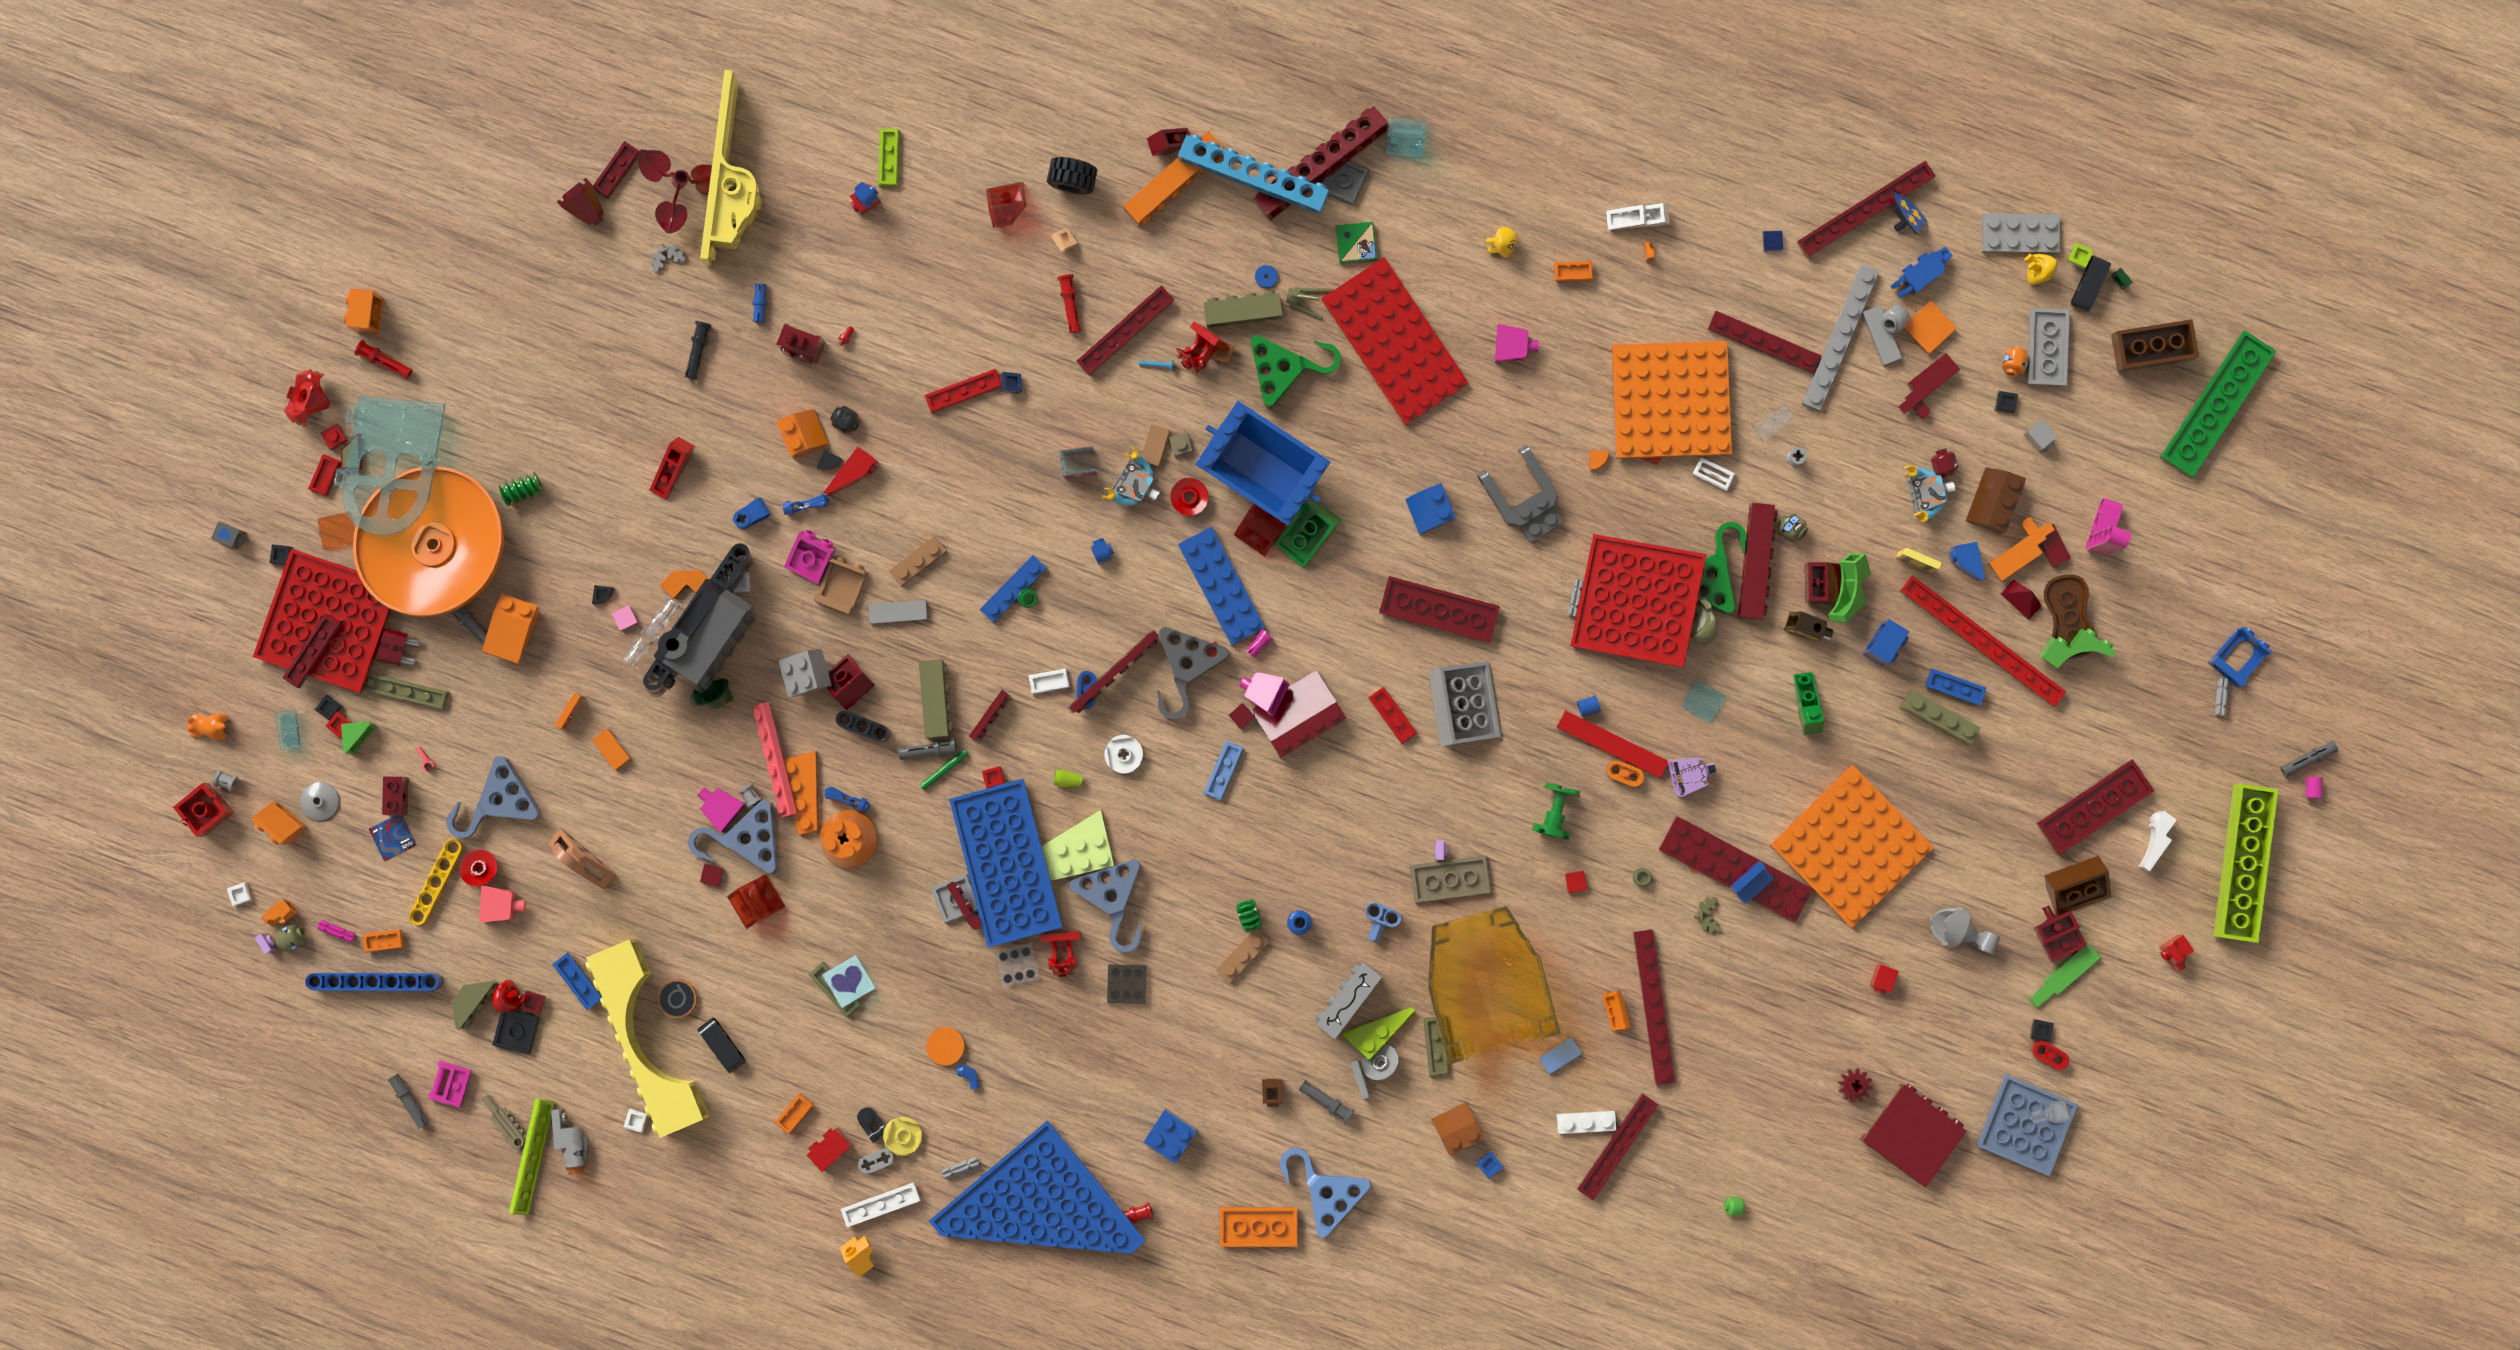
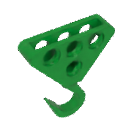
[1251,335,1341,408]
[1699,522,1747,614]

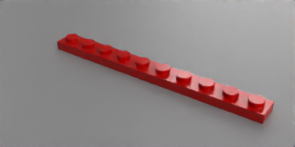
[1900,575,2066,707]

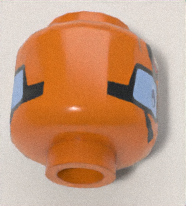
[2001,347,2029,377]

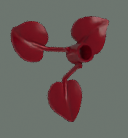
[638,149,712,234]

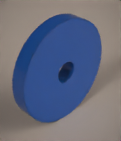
[1255,265,1278,288]

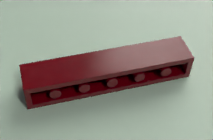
[1737,502,1778,621]

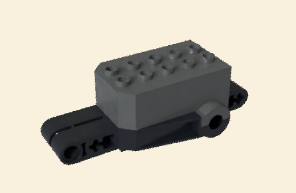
[643,543,756,697]

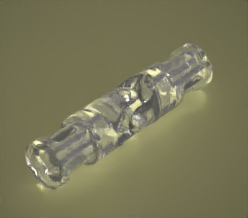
[621,596,681,668]

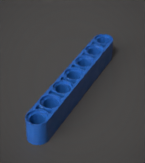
[305,972,443,991]

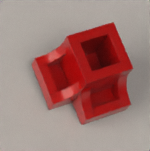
[2159,934,2194,972]

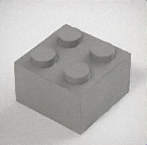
[779,649,832,698]

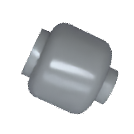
[1881,305,1910,334]

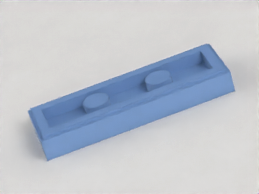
[1203,741,1244,801]

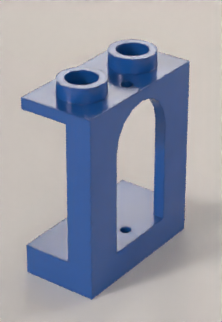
[2208,627,2272,688]

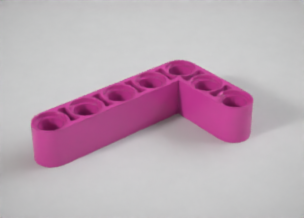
[2086,498,2131,556]

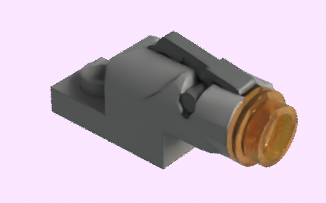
[551,1108,588,1175]

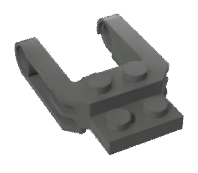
[1477,445,1563,543]

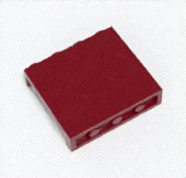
[1860,1083,1967,1187]

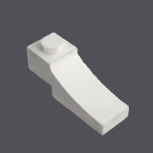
[1606,203,1670,231]
[2138,811,2176,871]

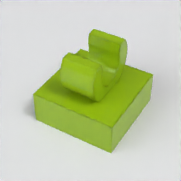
[2067,243,2094,269]

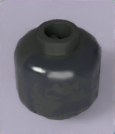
[830,406,860,434]

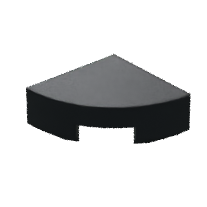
[817,451,842,470]
[592,585,615,605]

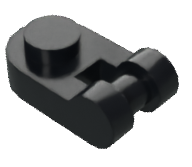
[857,1107,886,1143]

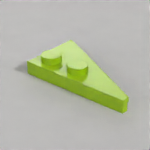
[1342,1007,1415,1061]

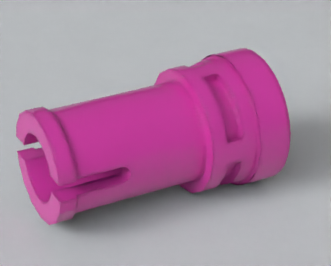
[1246,629,1274,658]

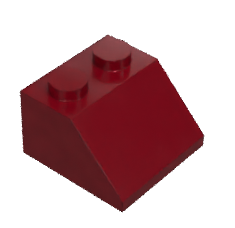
[826,654,875,710]

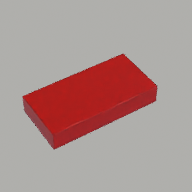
[308,454,341,497]

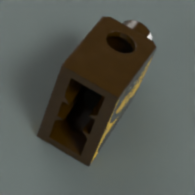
[1784,611,1834,640]

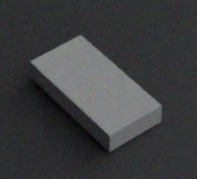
[1350,1059,1369,1099]

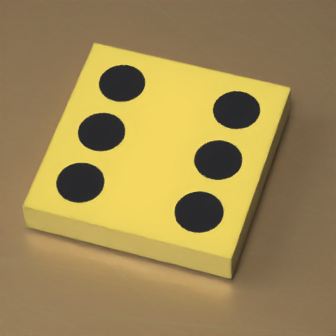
[1896,548,1941,573]

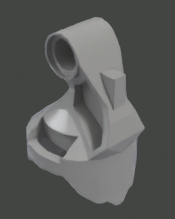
[1930,907,2000,955]

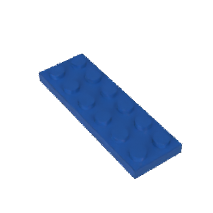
[1178,526,1265,646]

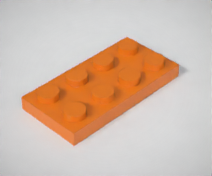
[1220,1207,1297,1247]

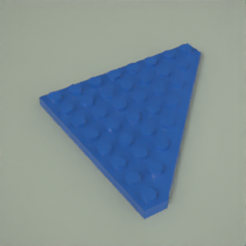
[929,1120,1146,1254]

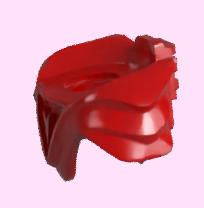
[284,369,330,428]

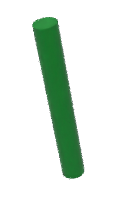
[919,749,969,791]

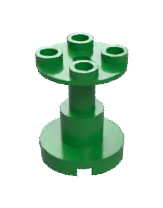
[1532,783,1581,841]

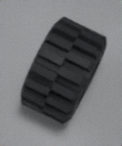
[1046,157,1098,195]

